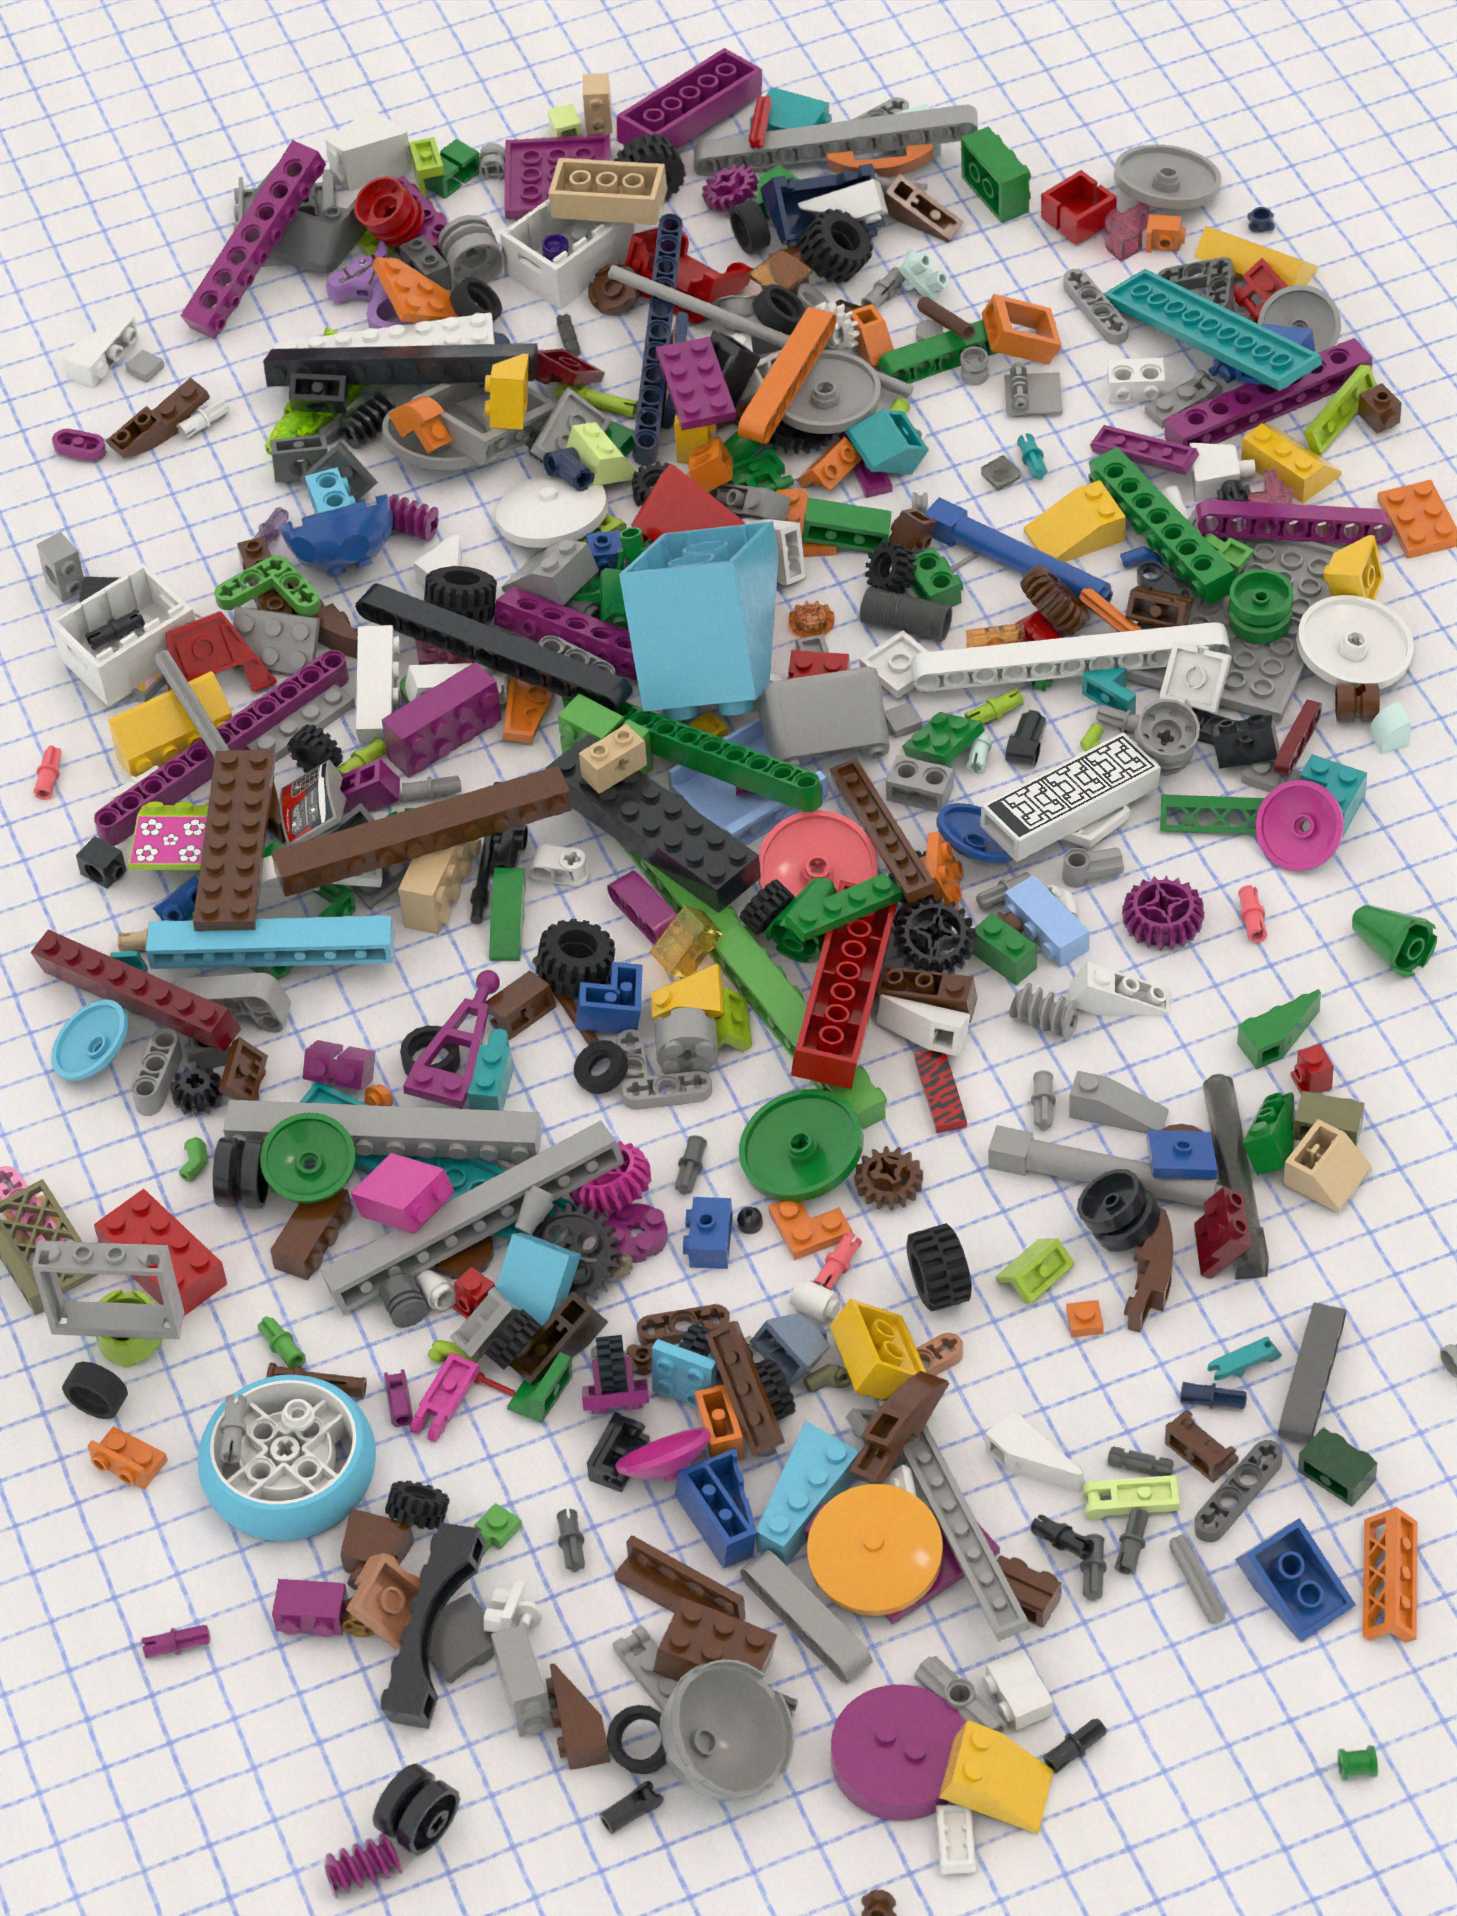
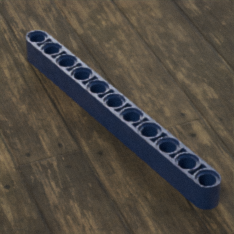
[632,213,683,466]

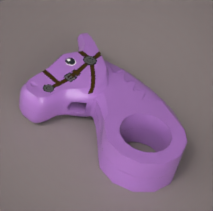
[326,241,414,329]

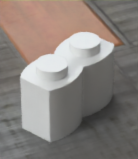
[982,1649,1053,1731]

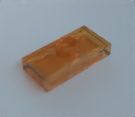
[966,623,1025,648]

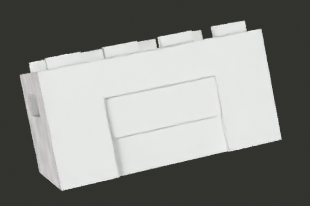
[500,199,635,310]
[50,563,195,707]

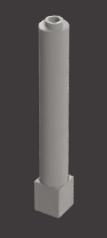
[988,1125,1224,1207]

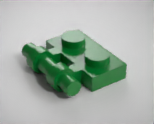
[728,448,794,492]

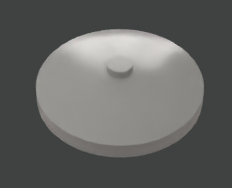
[1114,144,1221,209]
[782,350,881,434]
[381,404,492,470]

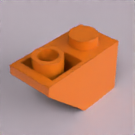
[848,304,894,369]

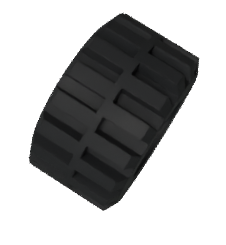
[614,134,686,200]
[799,209,873,284]
[424,566,497,624]
[535,919,616,999]
[906,1223,972,1312]

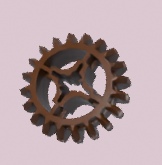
[1020,565,1090,635]

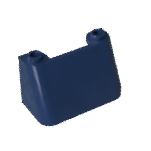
[760,164,886,248]

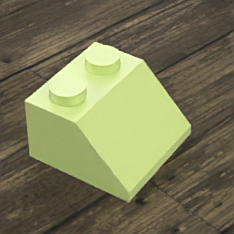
[566,422,637,486]

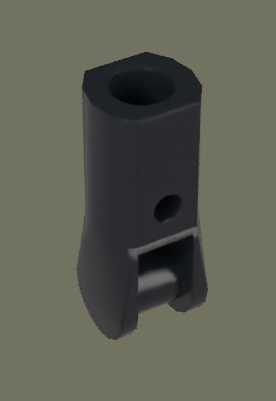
[599,1781,664,1834]

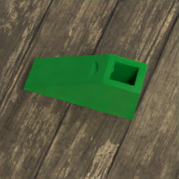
[1237,989,1321,1070]
[1242,1092,1294,1176]

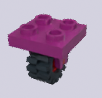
[582,1335,649,1414]

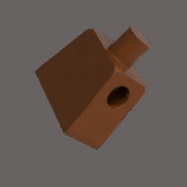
[340,1508,414,1590]

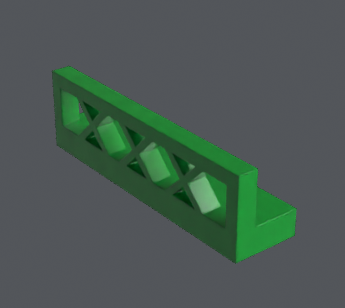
[1160,794,1265,834]

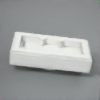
[936,1804,976,1874]

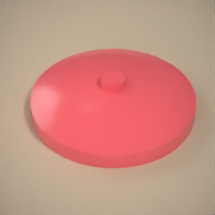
[758,810,878,896]

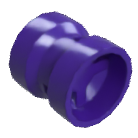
[542,234,569,262]

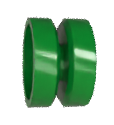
[1228,569,1294,643]

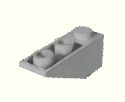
[708,483,791,521]

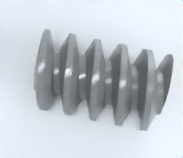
[1009,983,1078,1039]

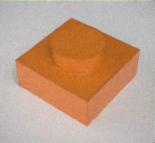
[1066,1300,1104,1338]

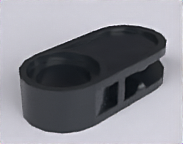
[1137,561,1184,596]

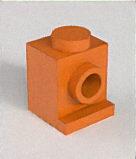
[1146,214,1186,253]

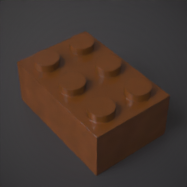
[653,1597,778,1682]

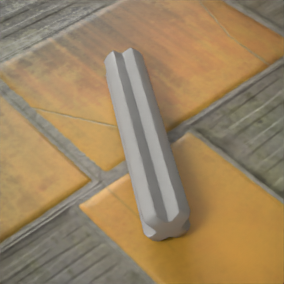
[1169,1535,1225,1624]

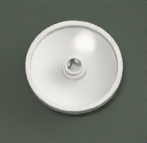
[495,474,608,548]
[1296,595,1414,689]

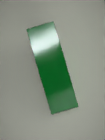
[489,868,526,961]

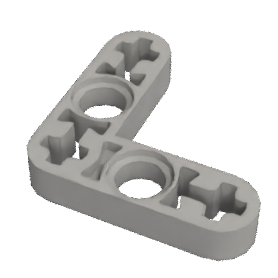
[616,1029,712,1109]

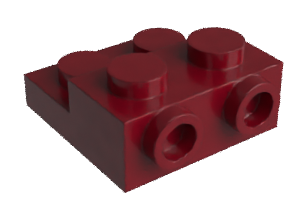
[535,348,605,387]
[1194,1187,1251,1279]

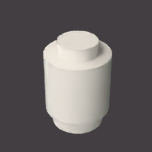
[790,1281,840,1323]

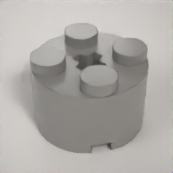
[654,1007,719,1074]

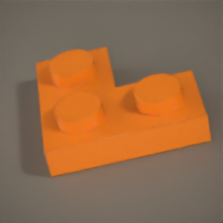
[768,1201,853,1260]

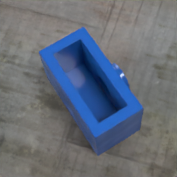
[683,1197,733,1269]

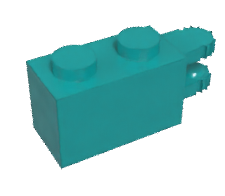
[467,1028,514,1111]

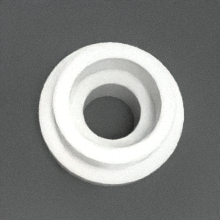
[281,1399,315,1431]

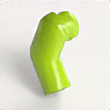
[1080,723,1104,752]

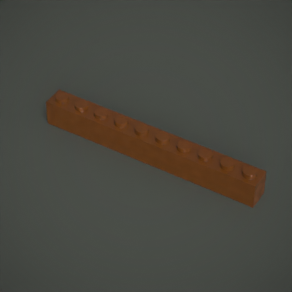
[271,765,572,897]

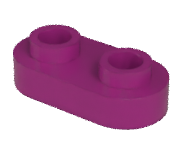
[52,428,106,461]

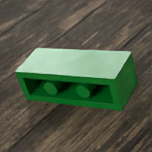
[802,497,892,553]

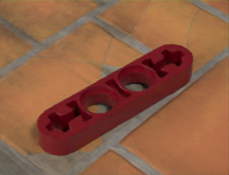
[1274,699,1322,777]

